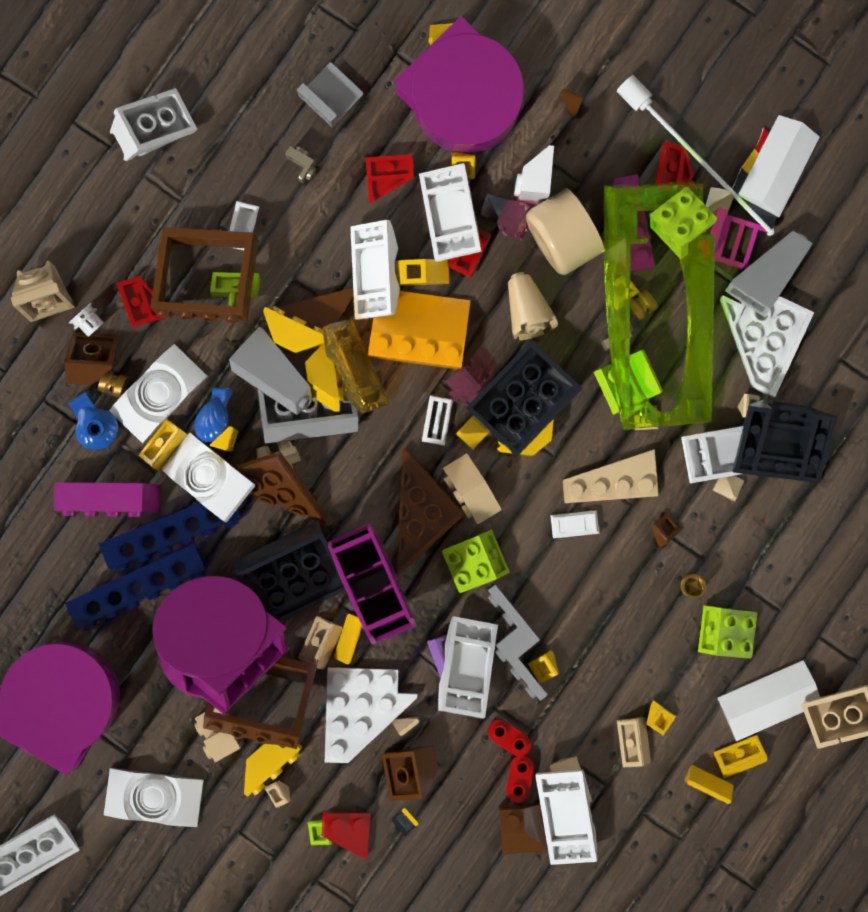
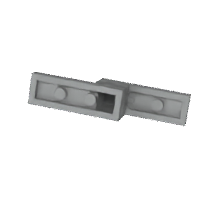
[487,584,547,701]

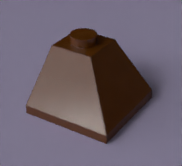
[64,332,120,385]
[381,745,438,800]
[499,803,548,854]

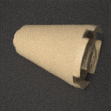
[508,272,558,340]

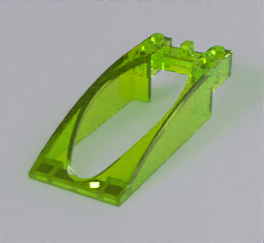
[604,181,715,430]

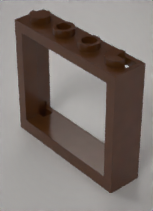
[150,227,259,323]
[203,657,317,749]

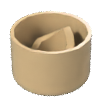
[526,188,605,275]

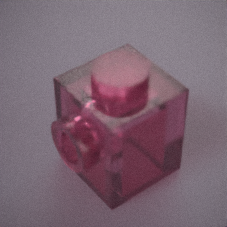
[497,199,531,241]
[445,367,482,405]

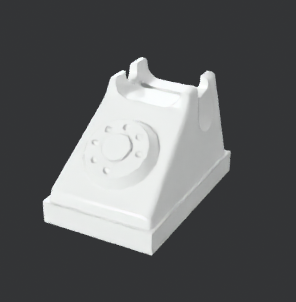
[110,88,197,161]

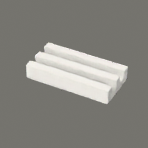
[422,395,453,446]

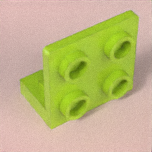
[650,187,717,259]
[594,350,663,415]
[442,530,510,593]
[698,605,757,659]

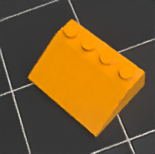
[368,291,471,370]

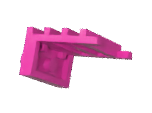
[700,207,767,270]

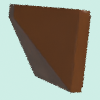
[559,89,583,117]
[651,512,681,547]

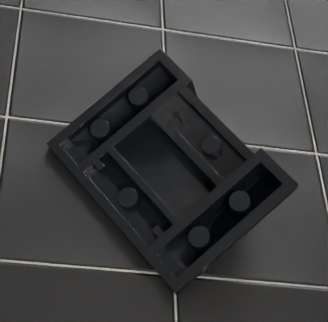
[732,400,838,483]

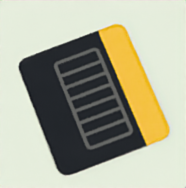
[391,808,418,836]

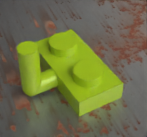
[210,272,260,307]

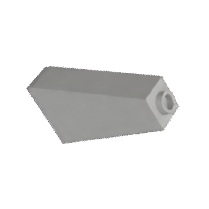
[725,231,813,316]
[229,327,312,415]

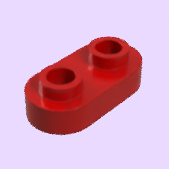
[488,719,531,756]
[506,755,534,803]

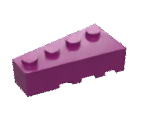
[606,174,655,279]
[54,483,161,517]

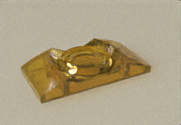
[323,319,390,414]

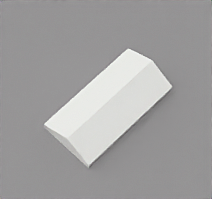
[738,115,819,217]
[717,660,820,741]
[0,814,79,896]

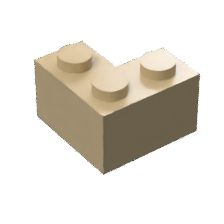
[443,453,502,524]
[194,708,245,762]

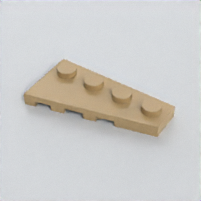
[563,449,658,503]

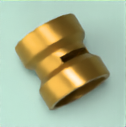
[626,289,658,321]
[98,370,129,398]
[680,574,706,598]

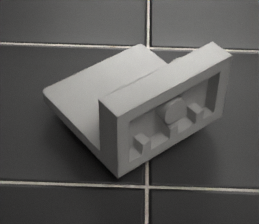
[297,63,363,128]

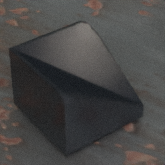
[480,193,509,225]

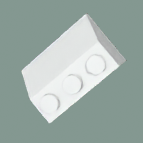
[514,145,554,205]

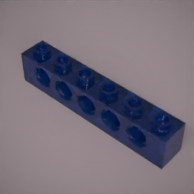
[99,503,242,572]
[65,543,208,631]

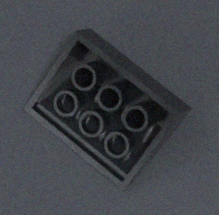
[466,341,583,457]
[233,520,346,622]

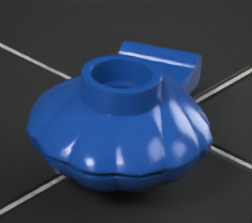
[194,387,232,443]
[68,392,119,451]

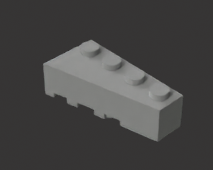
[258,389,358,443]

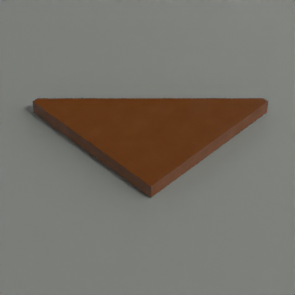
[277,288,354,380]
[396,448,466,575]
[234,451,328,523]

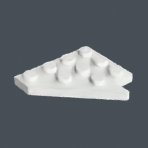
[720,296,814,398]
[325,667,418,763]

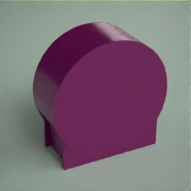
[393,16,524,154]
[328,522,417,645]
[153,576,290,714]
[0,641,120,776]

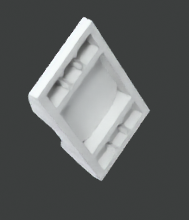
[419,163,482,262]
[351,220,400,320]
[109,344,208,443]
[681,426,743,483]
[161,433,255,522]
[438,616,498,718]
[104,768,204,827]
[536,769,598,865]

